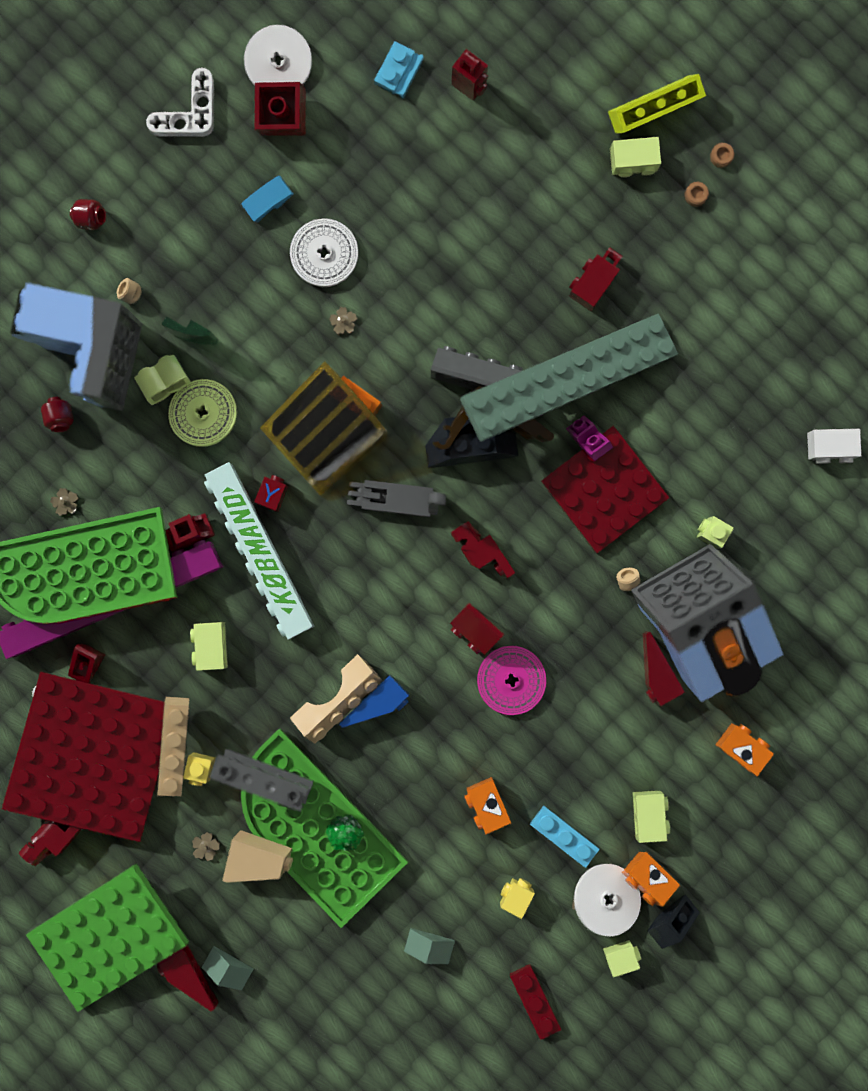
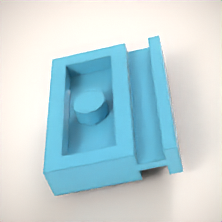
[374,41,424,98]

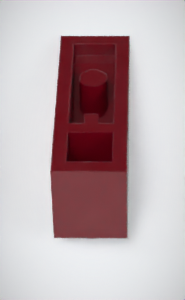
[643,631,685,706]
[157,944,219,1011]

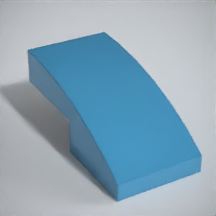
[241,176,293,222]

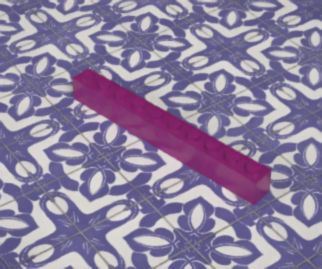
[0,540,223,659]

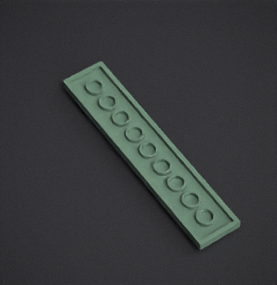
[460,313,678,442]

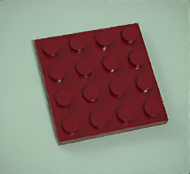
[540,425,669,553]

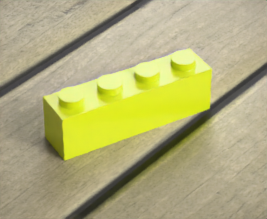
[608,74,706,133]

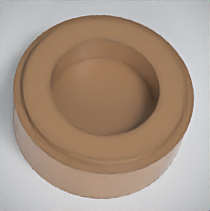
[710,143,734,168]
[685,182,709,207]

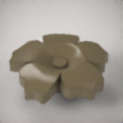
[329,307,357,334]
[50,488,79,516]
[192,832,220,861]

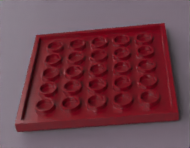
[2,672,165,842]

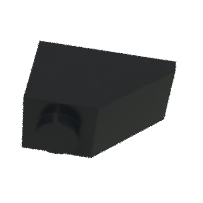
[647,894,700,949]

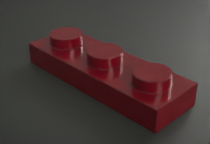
[509,964,561,1040]

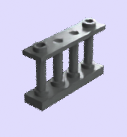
[210,749,314,811]

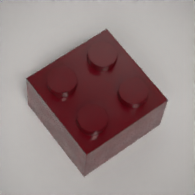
[255,82,306,136]

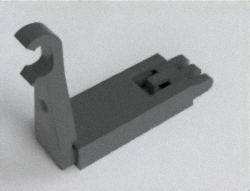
[347,480,446,517]

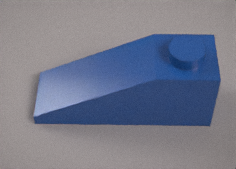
[339,675,409,727]

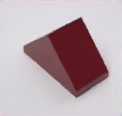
[68,644,106,683]

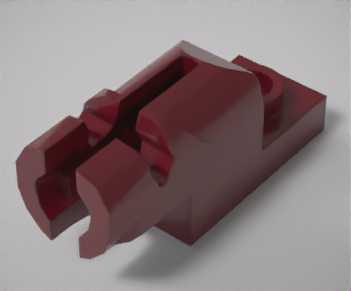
[451,521,515,578]
[19,820,83,866]

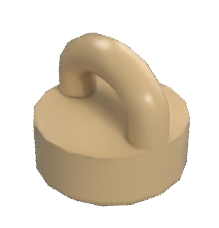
[117,278,141,304]
[617,568,641,591]

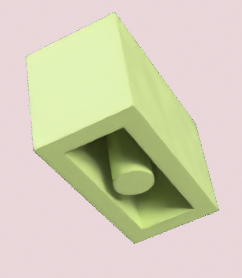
[610,137,661,177]
[190,622,228,671]
[633,791,670,843]

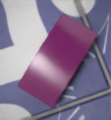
[566,416,613,461]

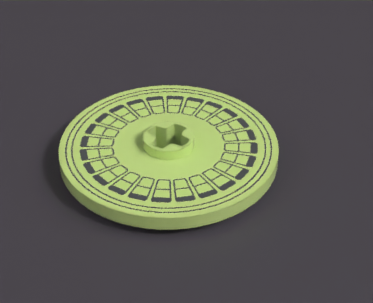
[168,379,237,447]

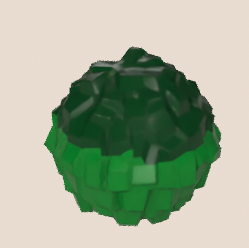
[326,815,364,851]

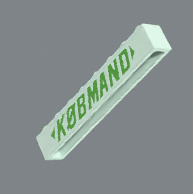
[204,462,314,639]

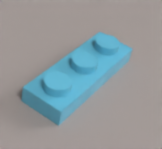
[530,805,600,868]

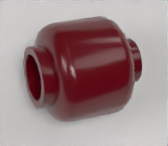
[70,199,106,230]
[41,397,74,432]

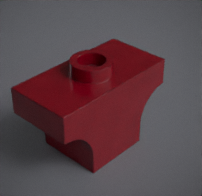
[166,513,215,553]

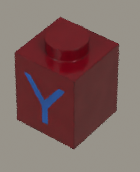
[254,475,288,512]

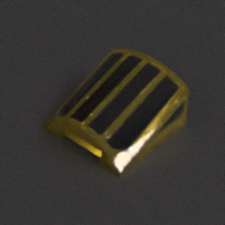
[260,361,388,496]

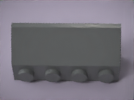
[431,346,523,389]

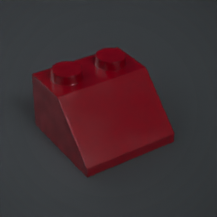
[450,603,504,655]

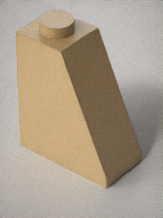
[222,830,293,882]

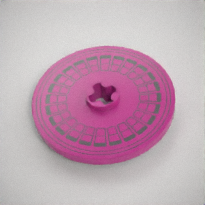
[477,646,546,715]

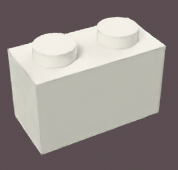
[808,429,861,464]

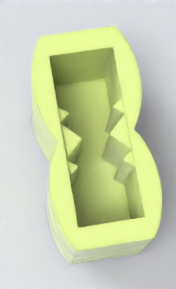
[134,355,191,405]

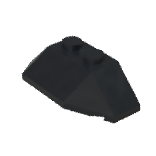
[425,417,519,469]

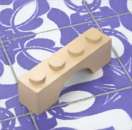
[290,655,382,744]
[158,697,189,796]

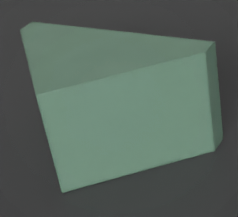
[404,928,455,964]
[202,946,253,990]

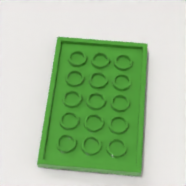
[26,864,189,1012]

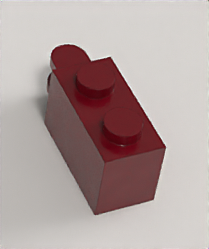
[451,49,489,101]
[569,247,623,312]

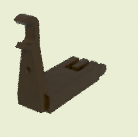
[432,385,554,450]

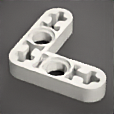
[146,68,214,136]

